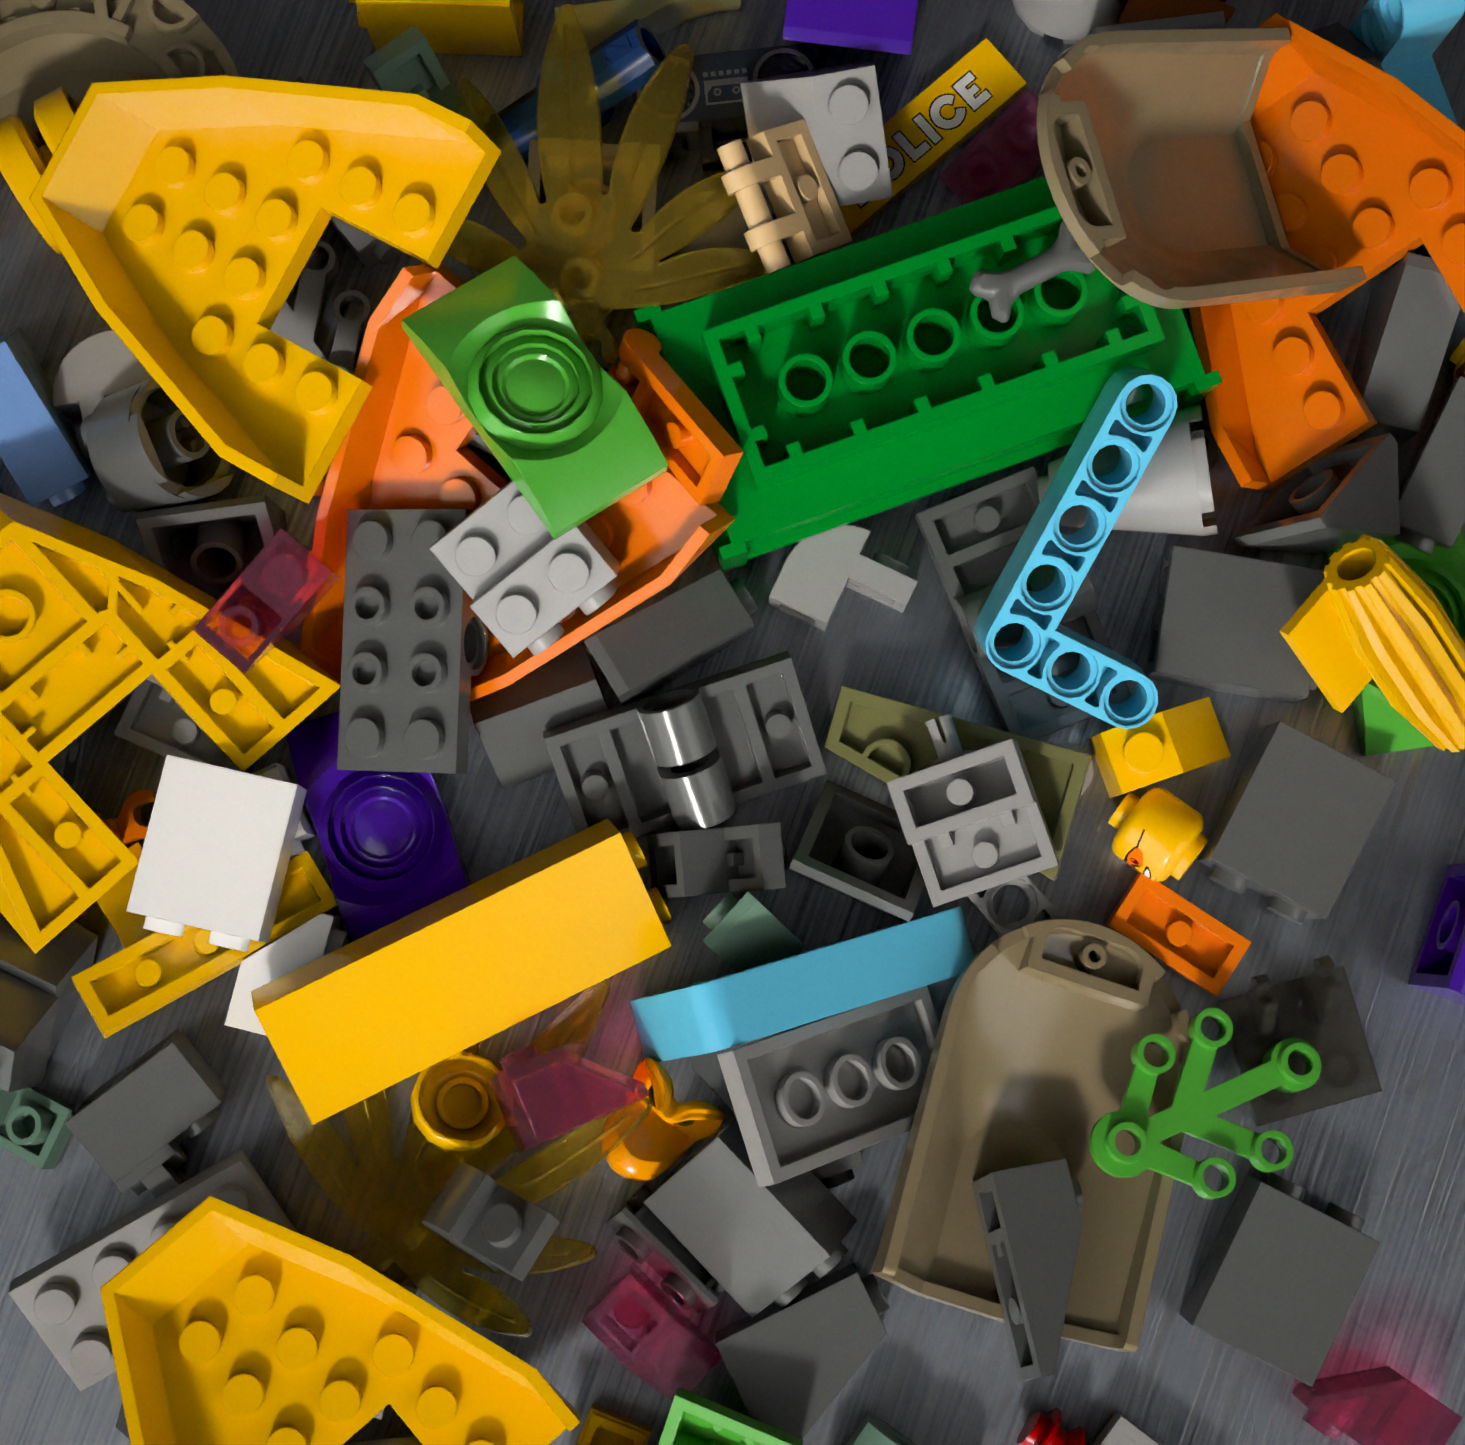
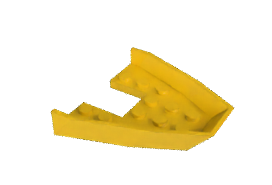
[29,75,502,504]
[0,493,341,954]
[100,1196,580,1445]

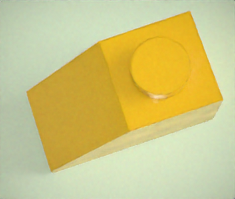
[1088,697,1231,798]

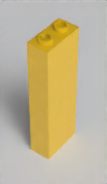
[251,818,672,1125]

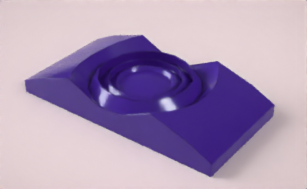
[287,711,471,942]

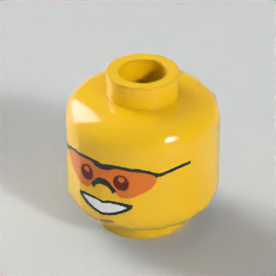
[1108,787,1209,882]

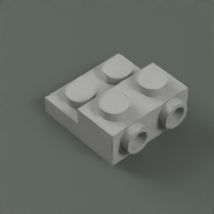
[429,480,621,658]

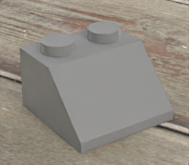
[740,60,893,211]

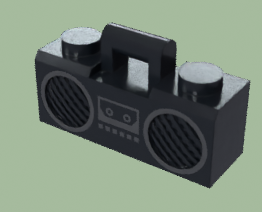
[632,43,819,172]

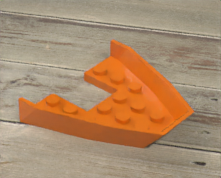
[1189,13,1465,491]
[300,263,736,702]

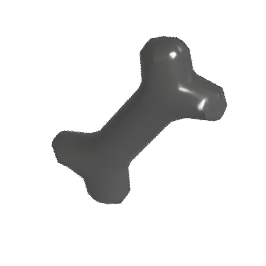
[969,221,1096,323]

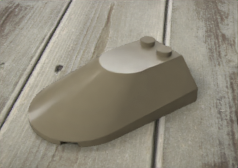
[1037,27,1366,309]
[872,919,1190,1352]

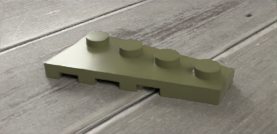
[825,686,1092,881]

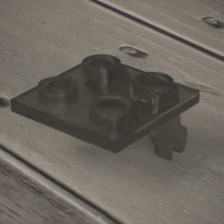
[1218,955,1382,1127]

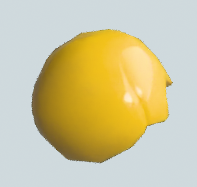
[410,1051,512,1152]

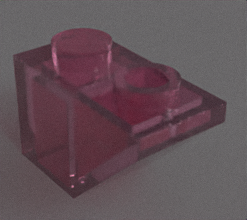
[192,528,341,674]
[582,1261,722,1401]
[1291,1366,1463,1445]

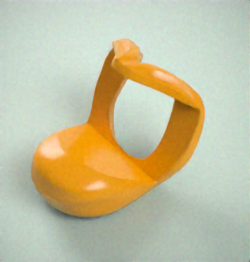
[605,1057,725,1182]

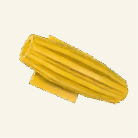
[1279,534,1465,752]

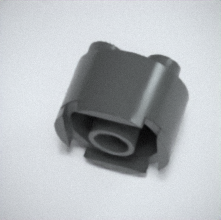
[81,377,235,513]

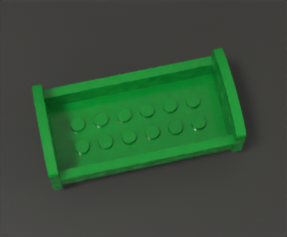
[634,176,1222,573]

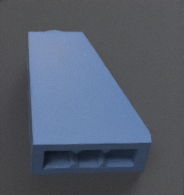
[0,326,93,507]

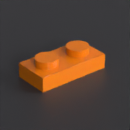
[1104,872,1252,997]

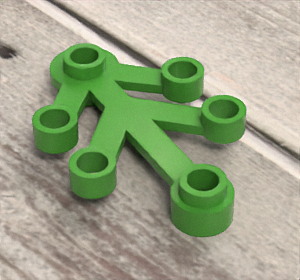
[1089,1008,1321,1200]

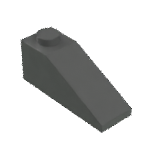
[972,1158,1083,1383]

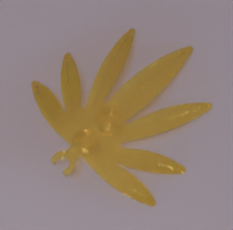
[446,4,767,363]
[266,979,652,1337]

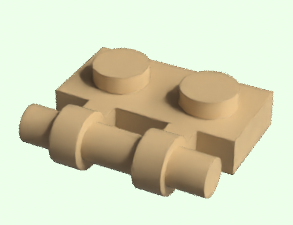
[717,119,853,274]

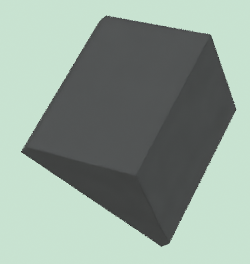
[1234,433,1400,554]
[136,495,295,610]
[470,640,609,789]
[787,780,925,922]

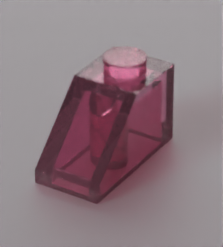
[489,1044,649,1154]

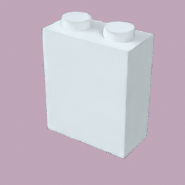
[126,755,307,952]

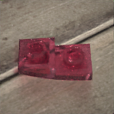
[938,88,1042,204]

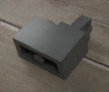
[65,1028,226,1198]

